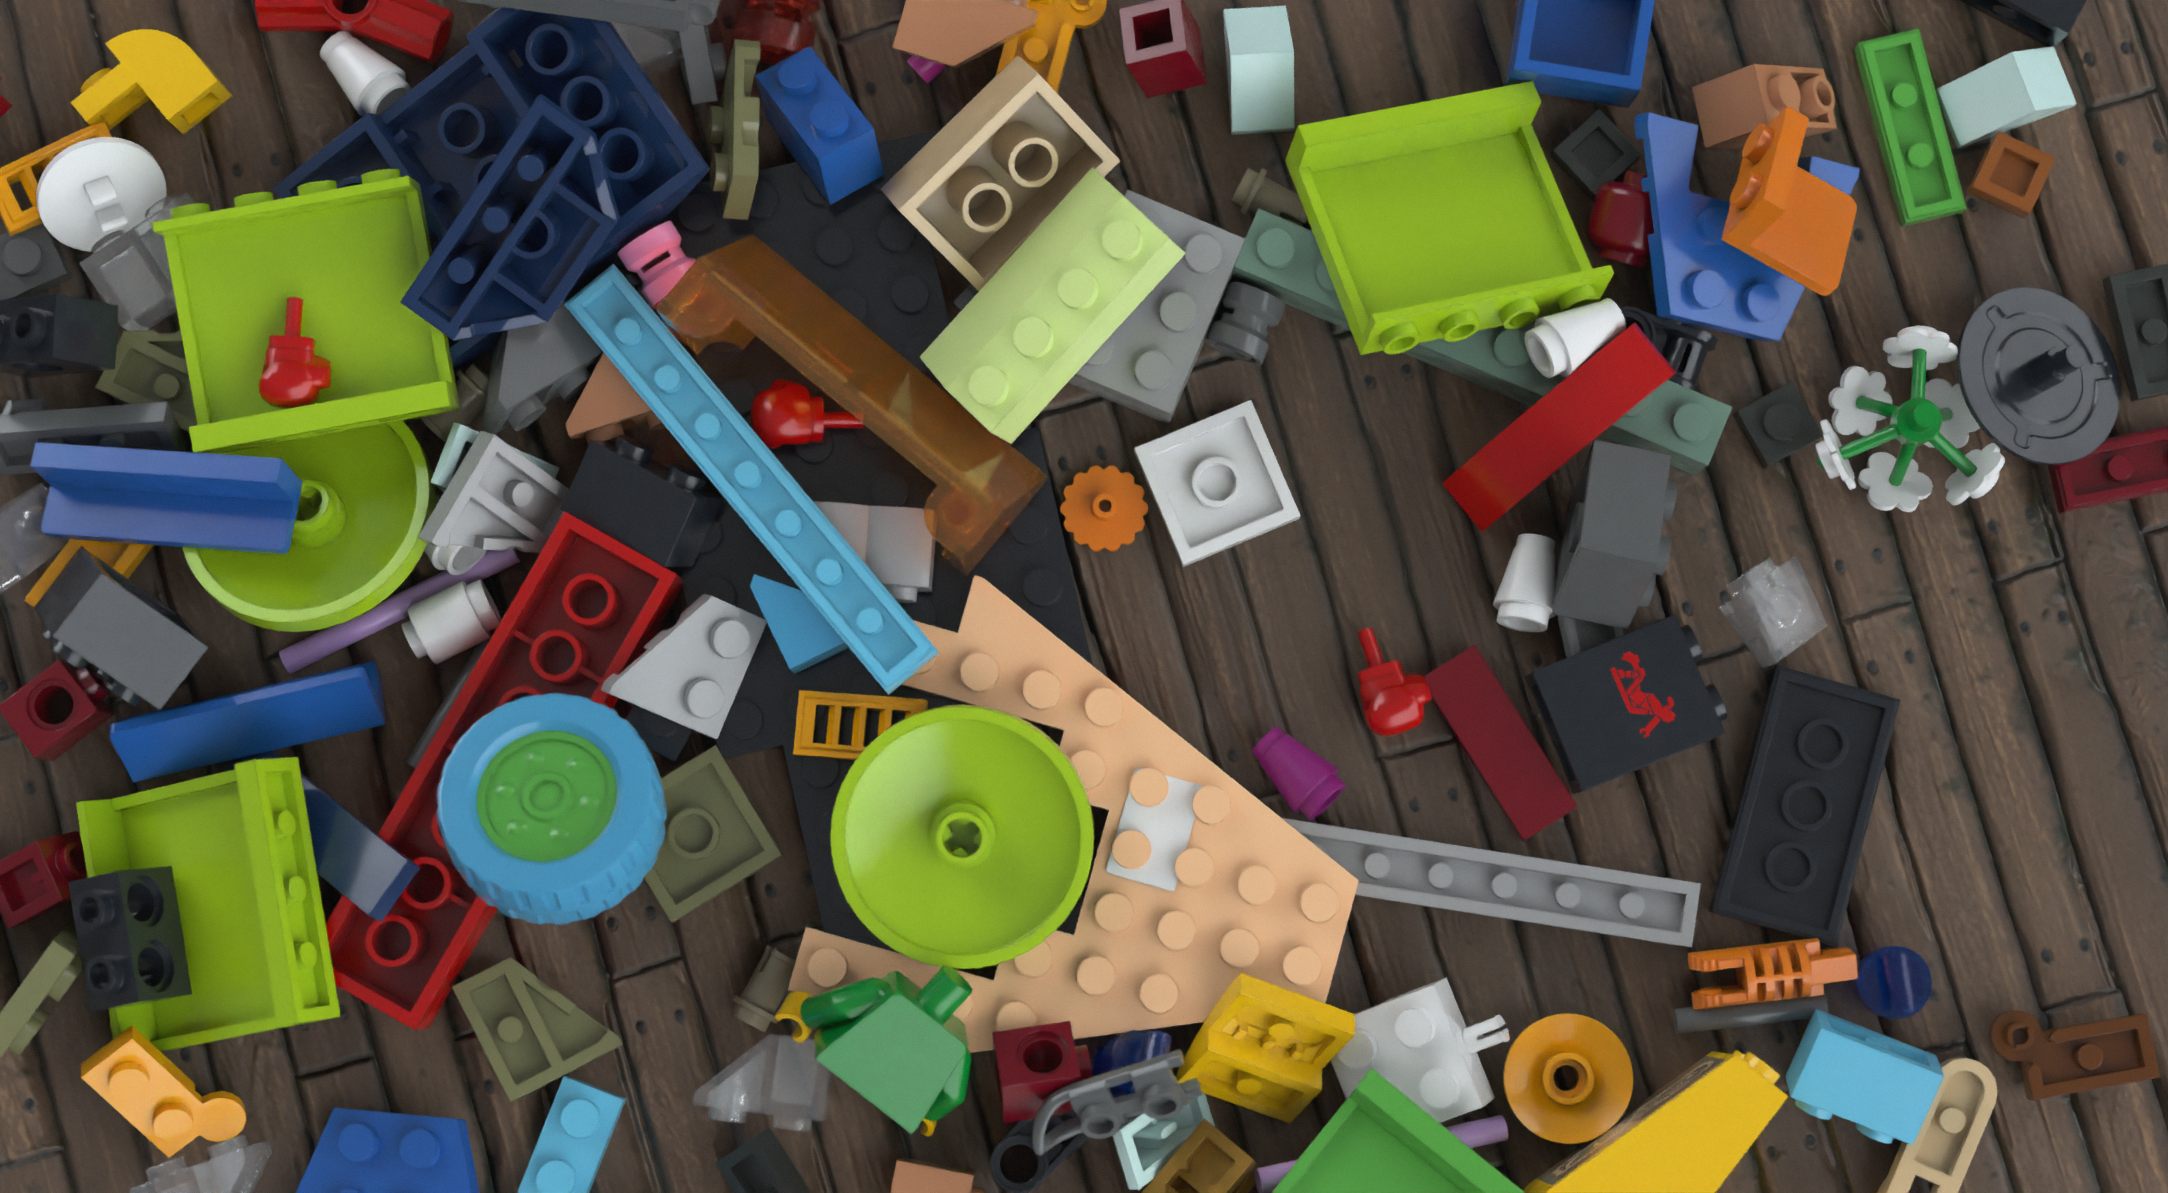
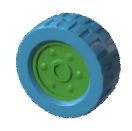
[436,693,667,925]

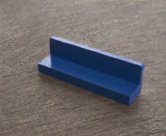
[30,442,303,554]
[109,661,385,782]

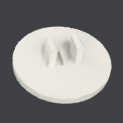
[36,137,167,252]

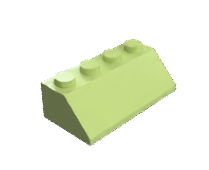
[920,167,1186,444]

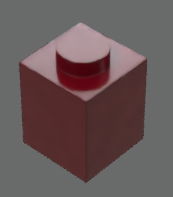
[1119,0,1207,98]

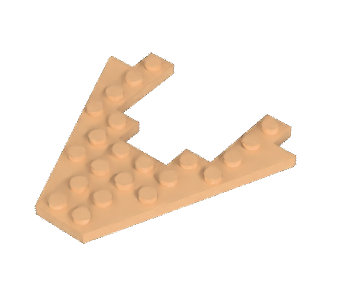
[788,575,1359,1053]

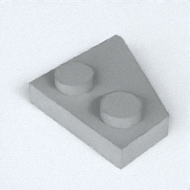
[418,431,569,553]
[601,594,767,739]

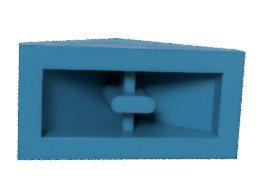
[750,574,849,674]

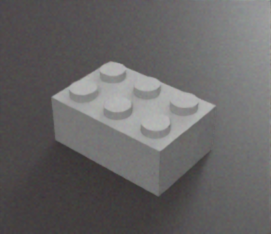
[1068,190,1245,425]

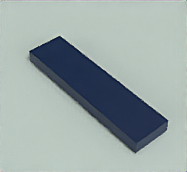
[226,750,421,922]

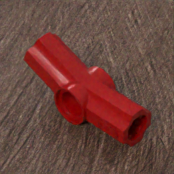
[255,0,454,64]

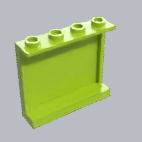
[1285,81,1614,355]
[152,169,461,454]
[76,757,341,1052]

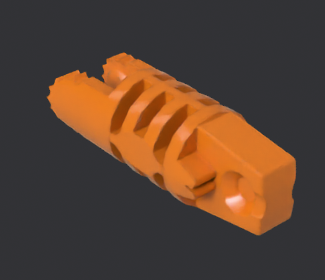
[1687,938,1858,1010]

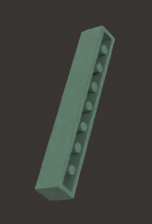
[1230,208,1732,475]

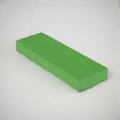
[1854,29,1967,227]

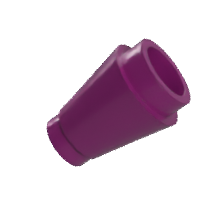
[1251,726,1346,821]

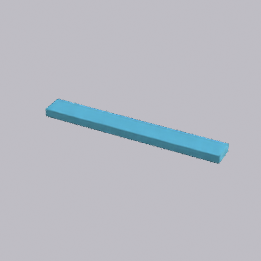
[564,264,939,694]

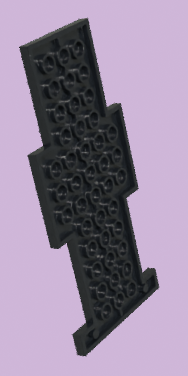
[613,129,1093,969]

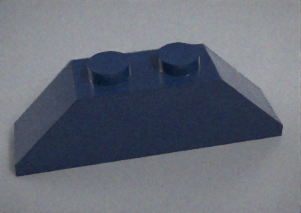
[400,94,620,341]

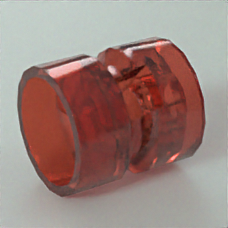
[731,0,821,65]

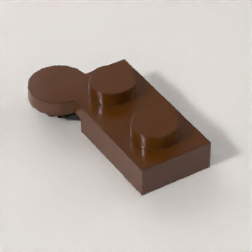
[1989,1010,2160,1100]

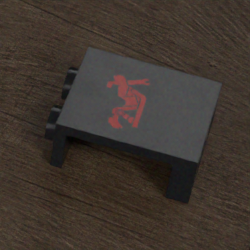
[1525,615,1727,794]

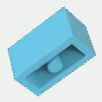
[1785,1009,1944,1145]

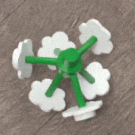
[1816,326,2005,512]

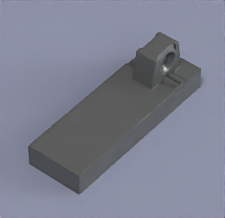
[0,398,187,475]

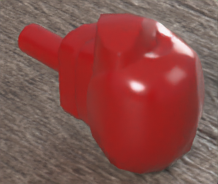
[258,297,332,409]
[750,379,864,449]
[1357,628,1432,737]

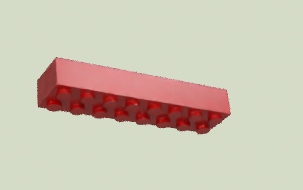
[326,511,684,1030]

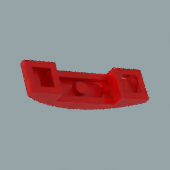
[1442,323,1677,532]

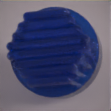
[1855,946,1932,1019]
[1092,1030,1172,1098]

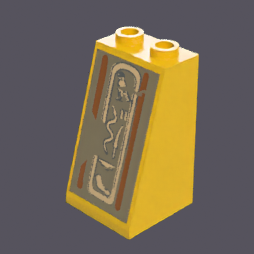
[1523,1050,1788,1193]

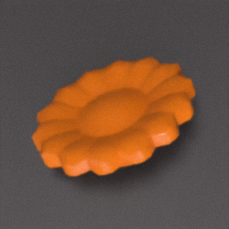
[1060,465,1148,552]

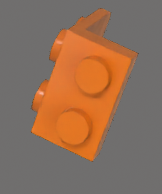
[1721,106,1857,296]

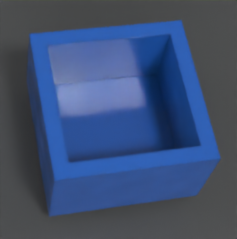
[1505,0,1655,108]

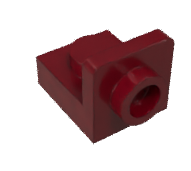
[0,831,88,929]

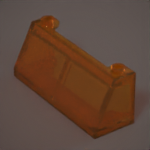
[656,234,1048,577]

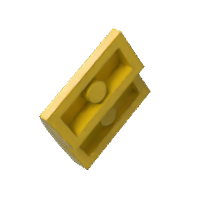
[1177,973,1355,1123]

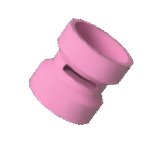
[617,220,705,309]

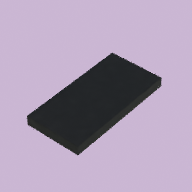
[1708,665,1900,947]

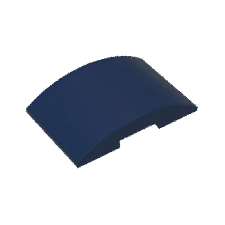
[273,7,710,373]

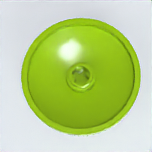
[182,421,437,632]
[831,705,1094,969]

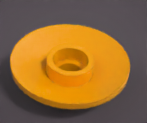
[1503,1013,1633,1144]

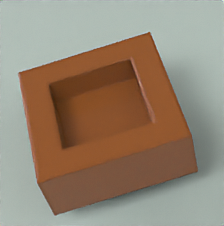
[1967,131,2056,219]

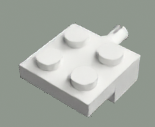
[1331,977,1509,1123]

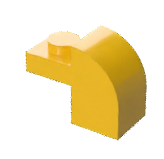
[71,29,232,135]

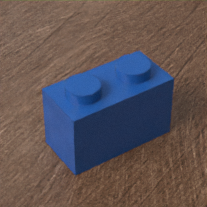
[755,46,884,205]

